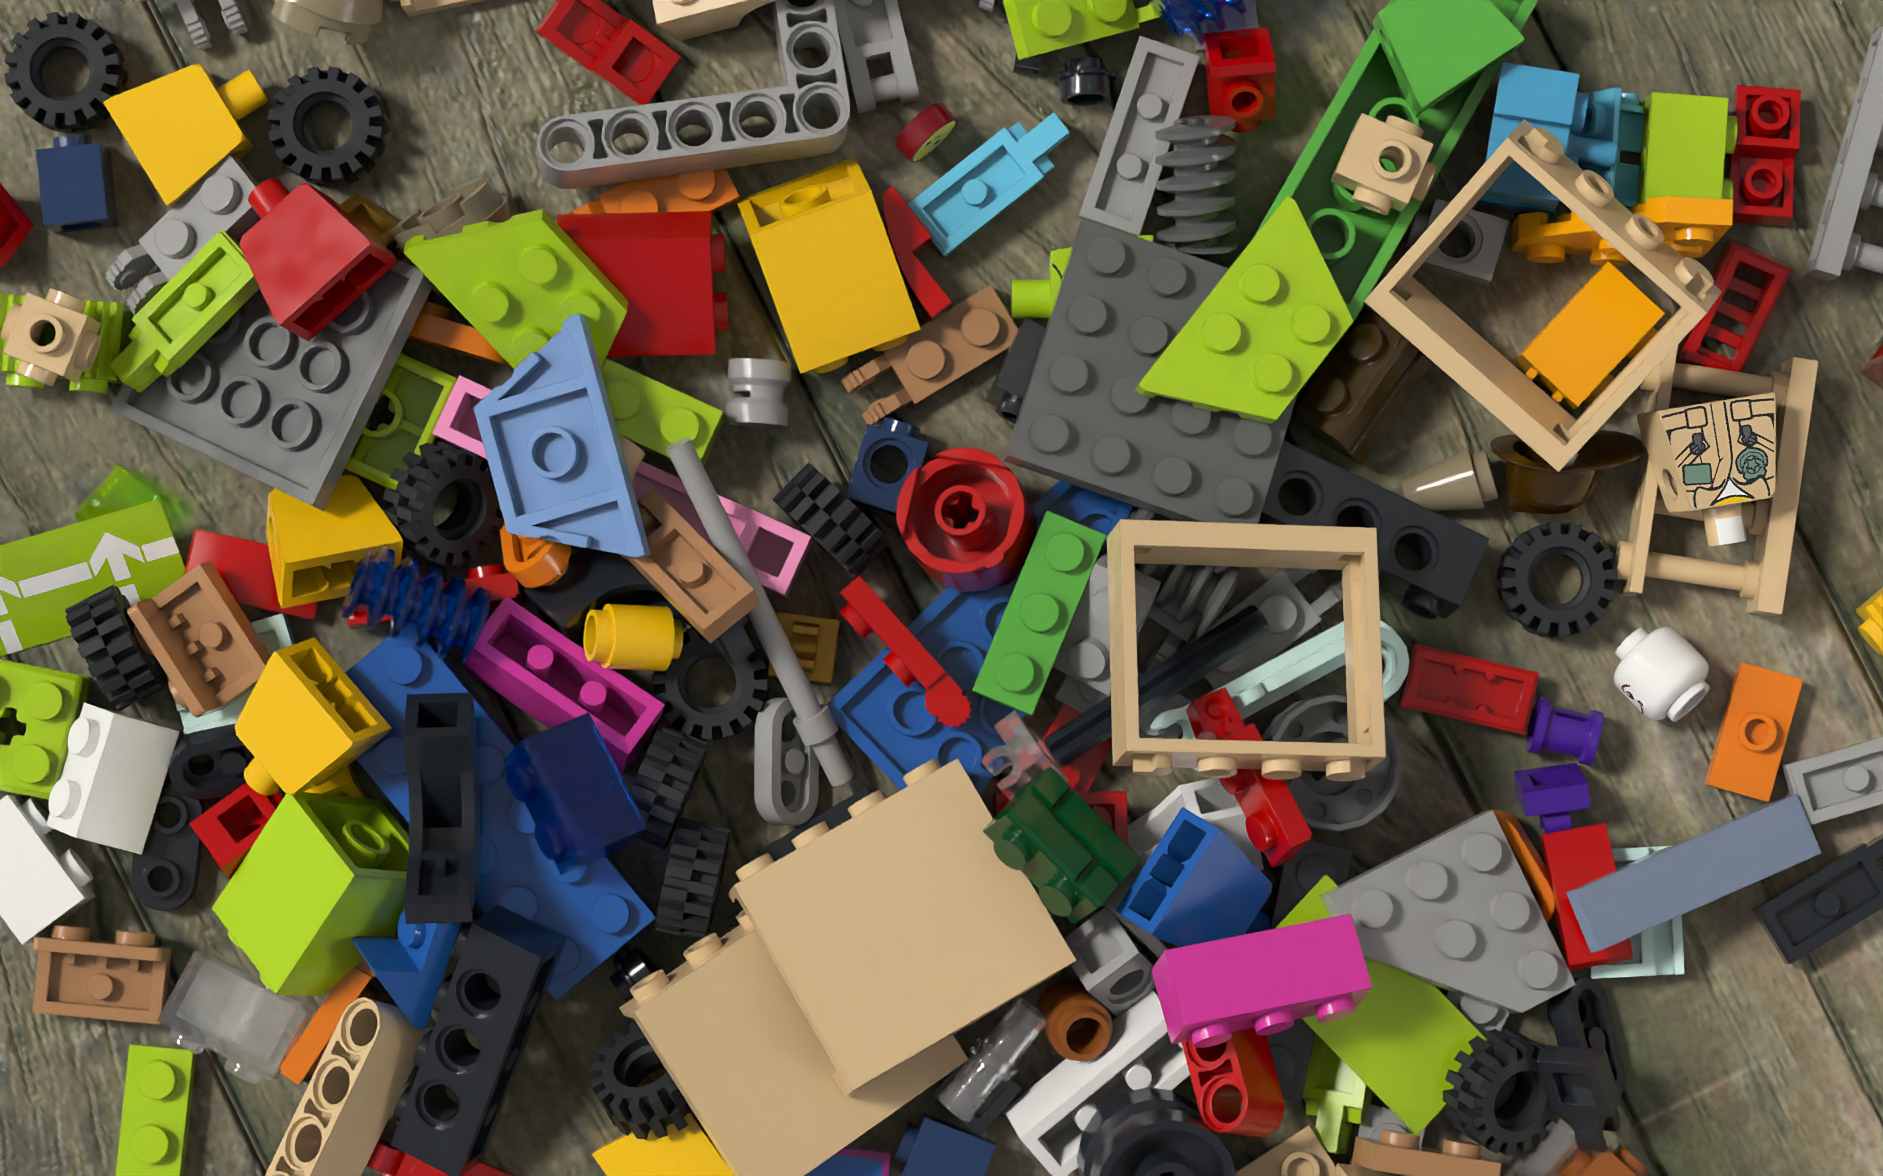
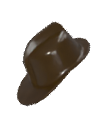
[1490,430,1644,514]

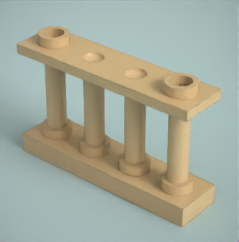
[1613,345,1818,617]

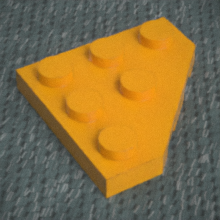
[1510,196,1733,267]

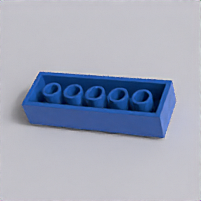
[345,620,657,1001]

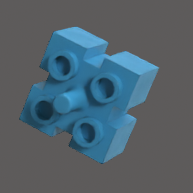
[1477,62,1619,219]

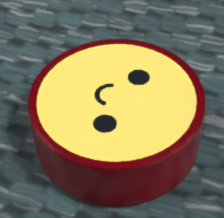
[896,103,958,163]

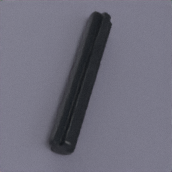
[1044,605,1271,766]

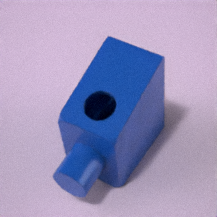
[1115,807,1272,947]

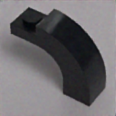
[524,548,755,667]
[403,692,481,924]

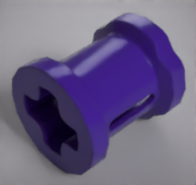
[1526,696,1603,766]

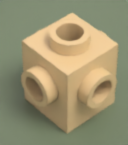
[1331,113,1437,215]
[1,288,101,387]

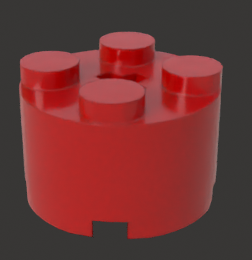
[896,447,1037,592]

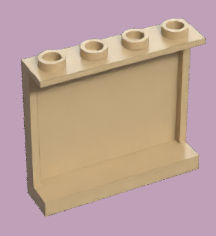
[728,758,1076,1097]
[619,910,968,1176]

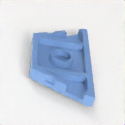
[474,313,651,558]

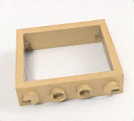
[1364,119,1722,472]
[1107,519,1386,781]

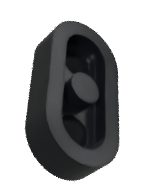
[169,723,254,800]
[131,783,206,911]
[1547,976,1625,1096]

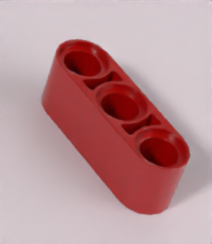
[1182,1028,1285,1138]

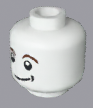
[1613,626,1710,722]

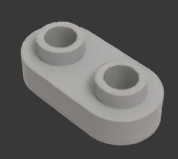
[754,697,819,826]

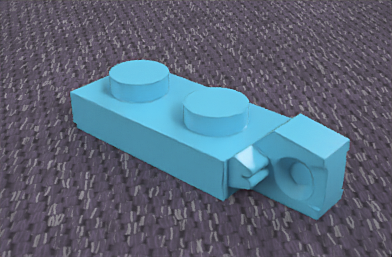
[907,112,1070,258]

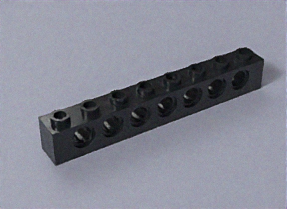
[985,318,1490,619]

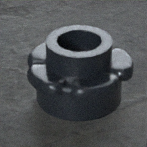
[1054,57,1116,106]
[610,947,659,1002]

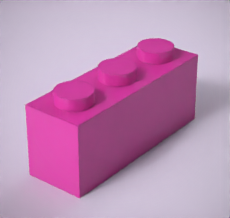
[464,596,665,777]
[1151,914,1373,1048]

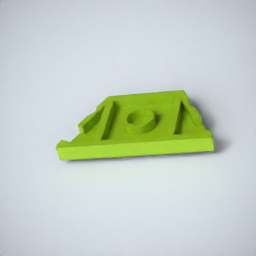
[1134,195,1354,425]
[404,209,628,369]

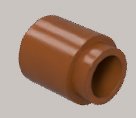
[1035,979,1113,1061]

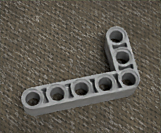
[537,0,850,189]

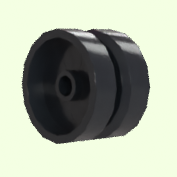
[1077,1087,1236,1176]

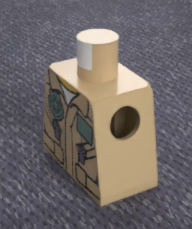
[1637,392,1776,546]

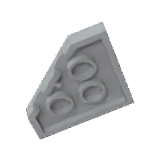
[1320,810,1576,1014]

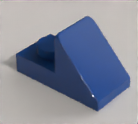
[352,910,462,1029]

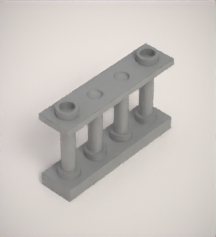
[1804,26,1883,283]

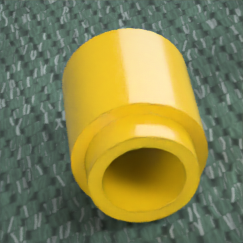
[583,604,683,671]

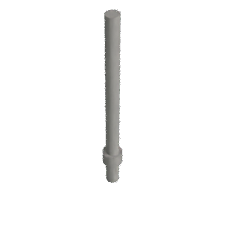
[666,438,854,786]

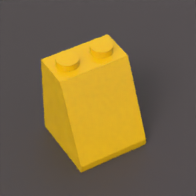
[736,157,921,374]

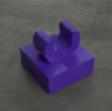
[1514,762,1590,834]

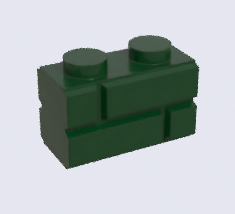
[983,766,1141,924]

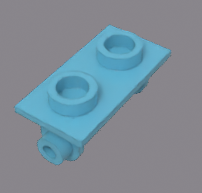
[1578,87,1645,212]

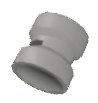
[725,358,792,428]

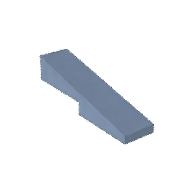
[1566,794,1822,953]

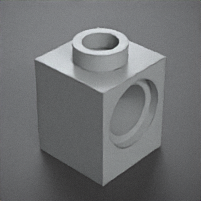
[1405,198,1509,289]
[1064,907,1156,1016]

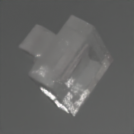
[981,711,1069,800]

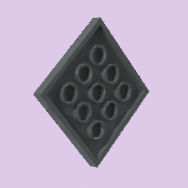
[110,218,434,511]
[1004,218,1298,524]

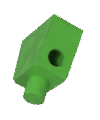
[1372,0,1525,117]

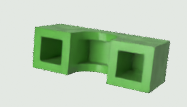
[972,511,1107,717]

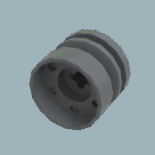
[1259,695,1403,831]

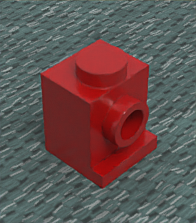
[1204,27,1276,133]
[189,782,283,880]

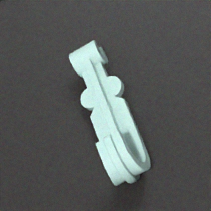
[1150,621,1409,739]

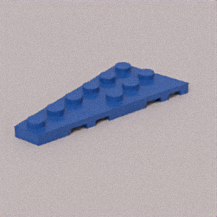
[827,480,1134,797]

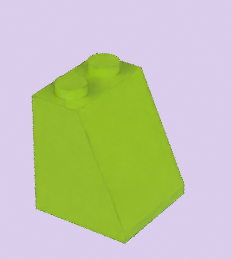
[212,792,409,996]

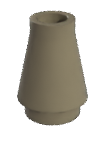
[1401,447,1499,512]

